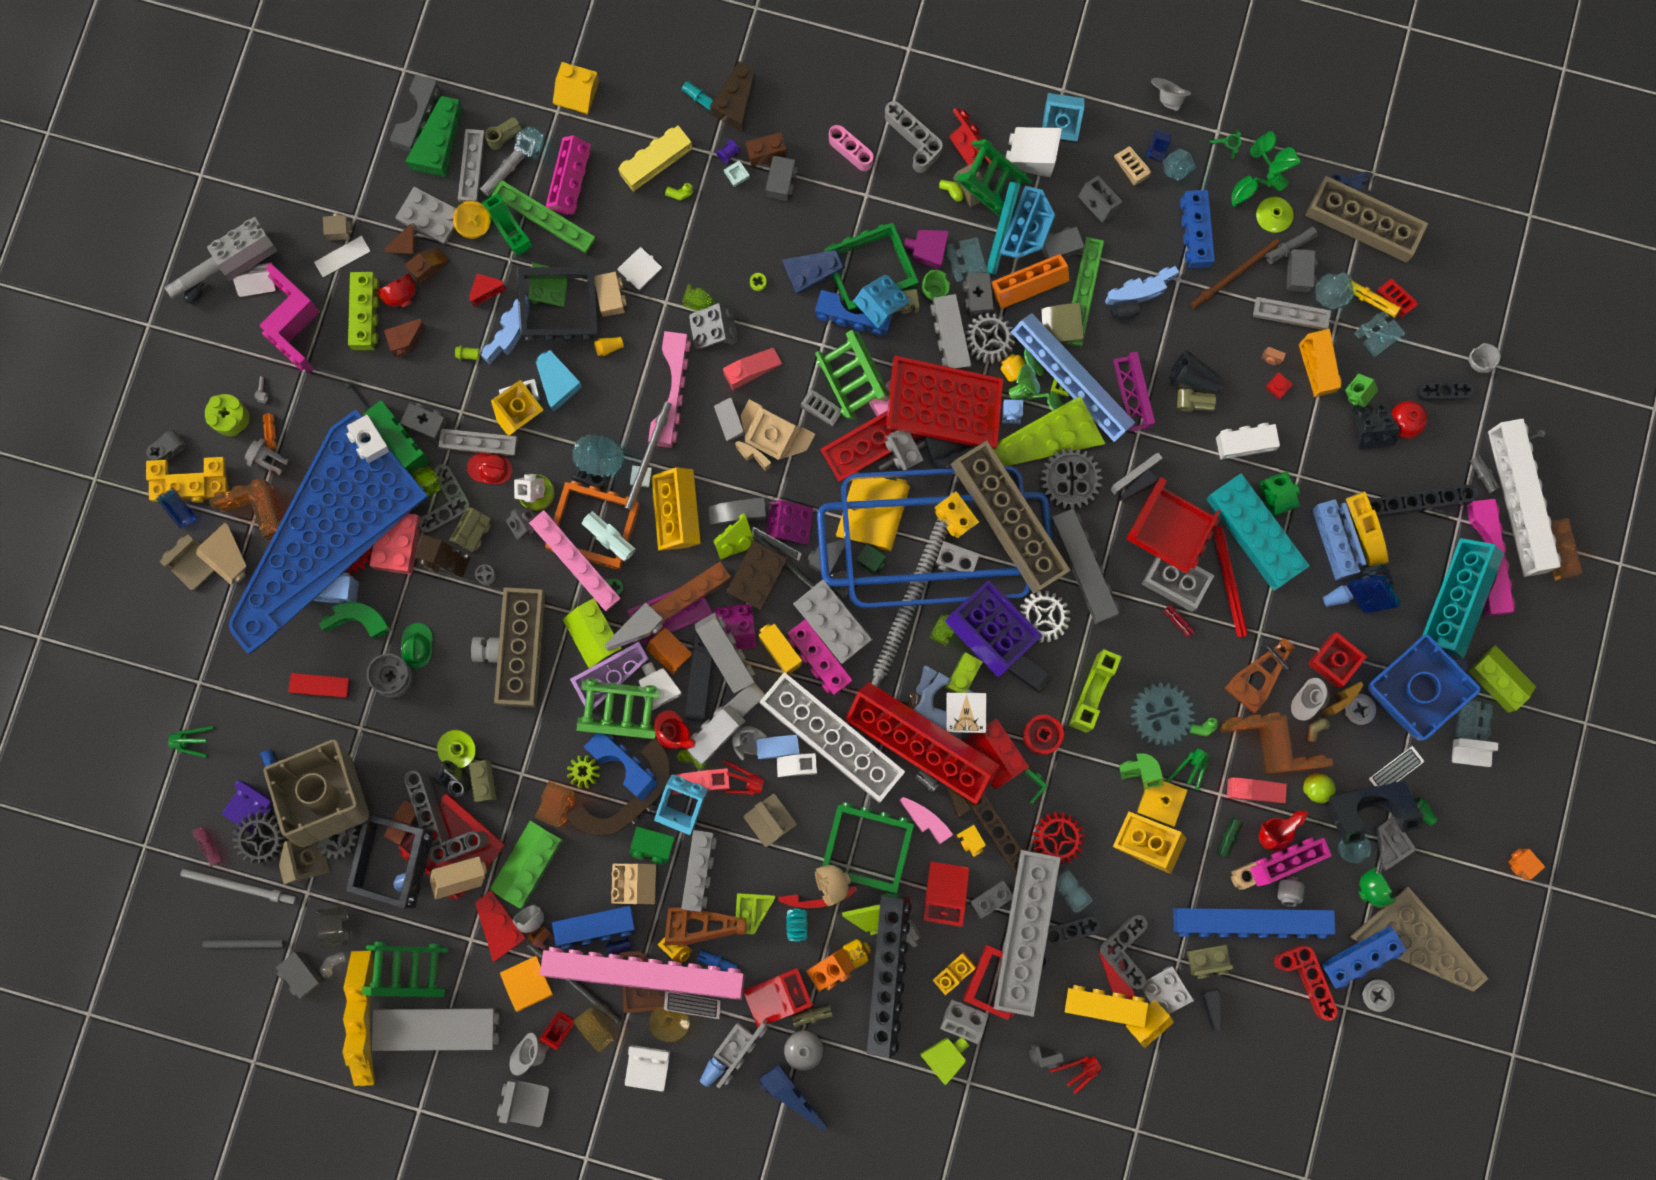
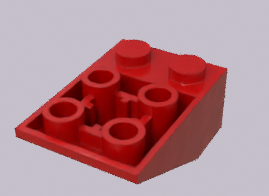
[922,862,969,927]
[743,967,813,1028]

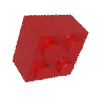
[1308,632,1367,689]

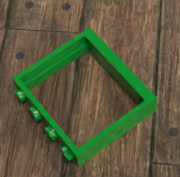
[824,223,919,313]
[822,802,914,894]

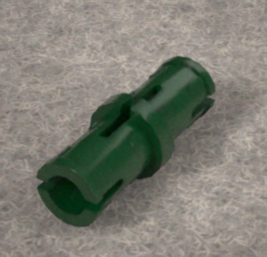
[1217,818,1243,859]

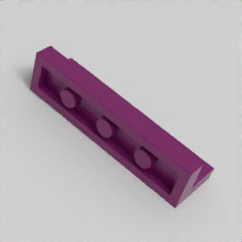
[1113,351,1155,432]

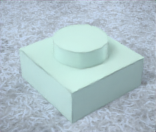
[724,160,750,187]

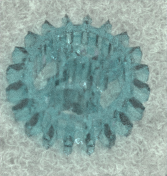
[572,433,624,477]

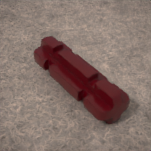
[1163,604,1195,638]

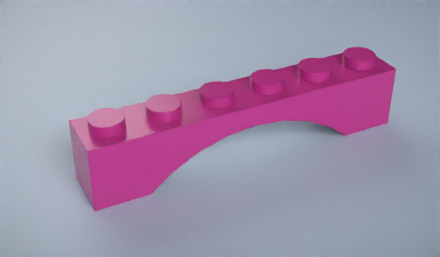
[1467,499,1515,617]

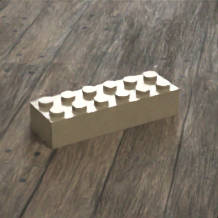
[1305,176,1428,263]
[494,587,545,708]

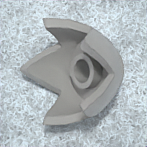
[732,726,767,760]

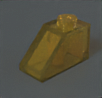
[573,1007,615,1052]

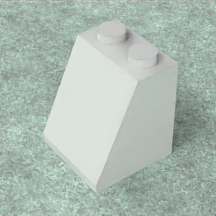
[1006,127,1062,177]

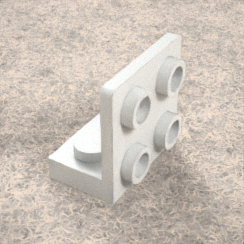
[625,1045,670,1091]

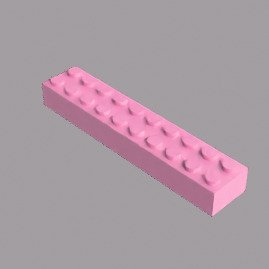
[540,947,745,1000]

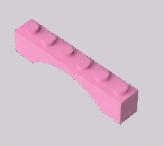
[648,331,691,448]
[529,511,621,612]

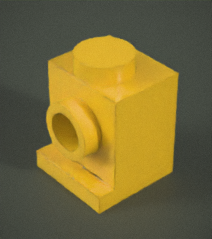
[956,825,986,857]

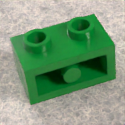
[629,827,674,865]

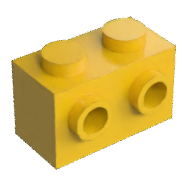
[935,492,979,538]

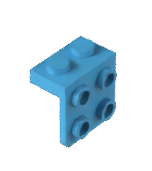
[854,275,910,328]

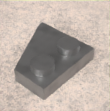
[1376,817,1417,871]

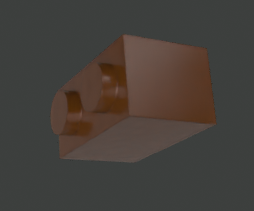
[746,132,787,167]

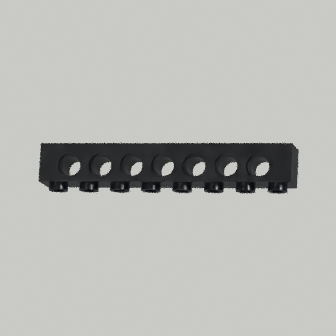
[867,893,912,1059]

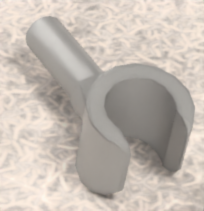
[255,376,268,404]

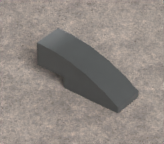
[708,497,766,526]

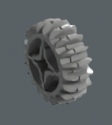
[965,313,1015,364]

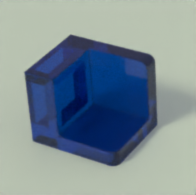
[1145,130,1173,162]

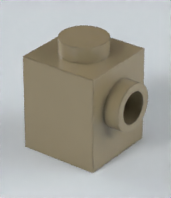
[323,213,353,241]

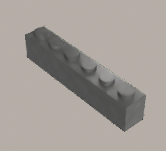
[1051,509,1120,625]

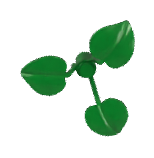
[1231,131,1302,207]

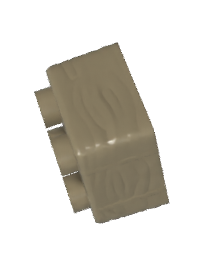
[264,740,369,847]

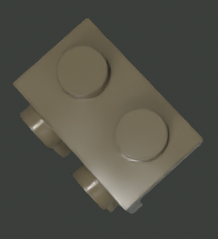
[159,535,214,590]

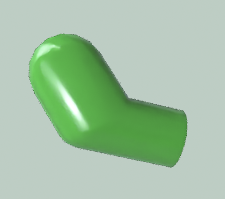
[1189,718,1218,736]

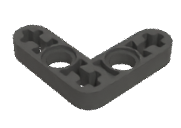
[419,464,471,534]
[1100,915,1148,990]

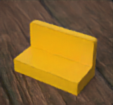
[1126,1000,1174,1048]

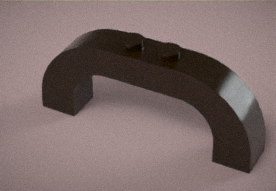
[566,739,671,836]

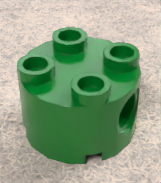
[1260,471,1300,515]

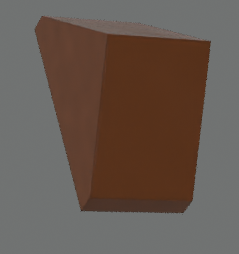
[384,223,417,254]

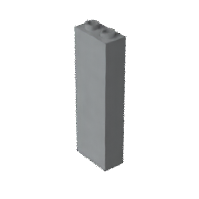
[372,1008,499,1051]

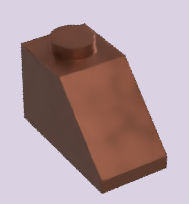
[384,319,425,357]

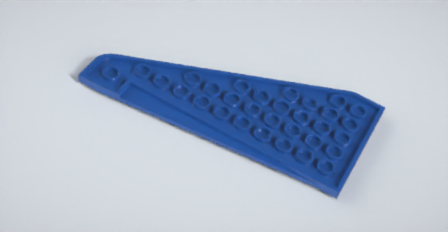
[229,409,428,655]

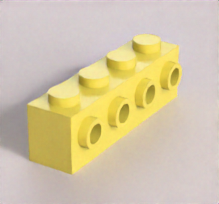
[618,125,692,192]

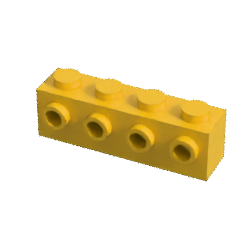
[1065,985,1148,1027]

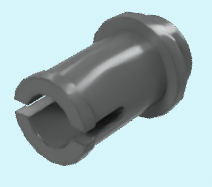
[915,769,940,792]

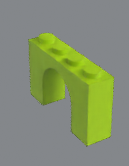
[1069,649,1121,733]

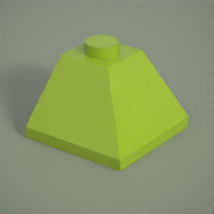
[842,904,880,935]

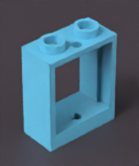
[654,774,708,835]

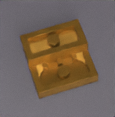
[1322,682,1363,717]

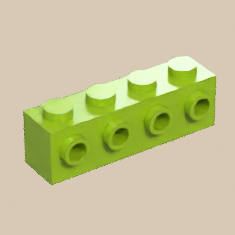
[348,272,380,350]

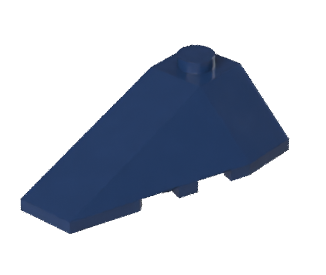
[760,1063,828,1131]

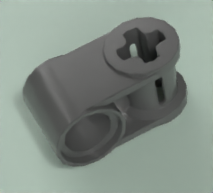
[146,430,186,461]

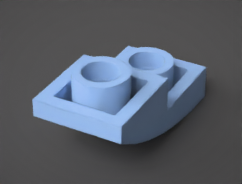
[756,735,799,759]

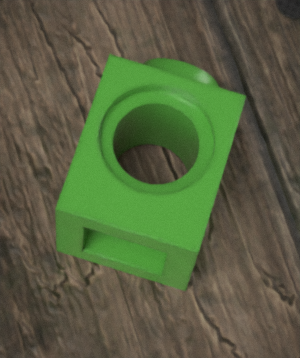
[1345,373,1378,407]

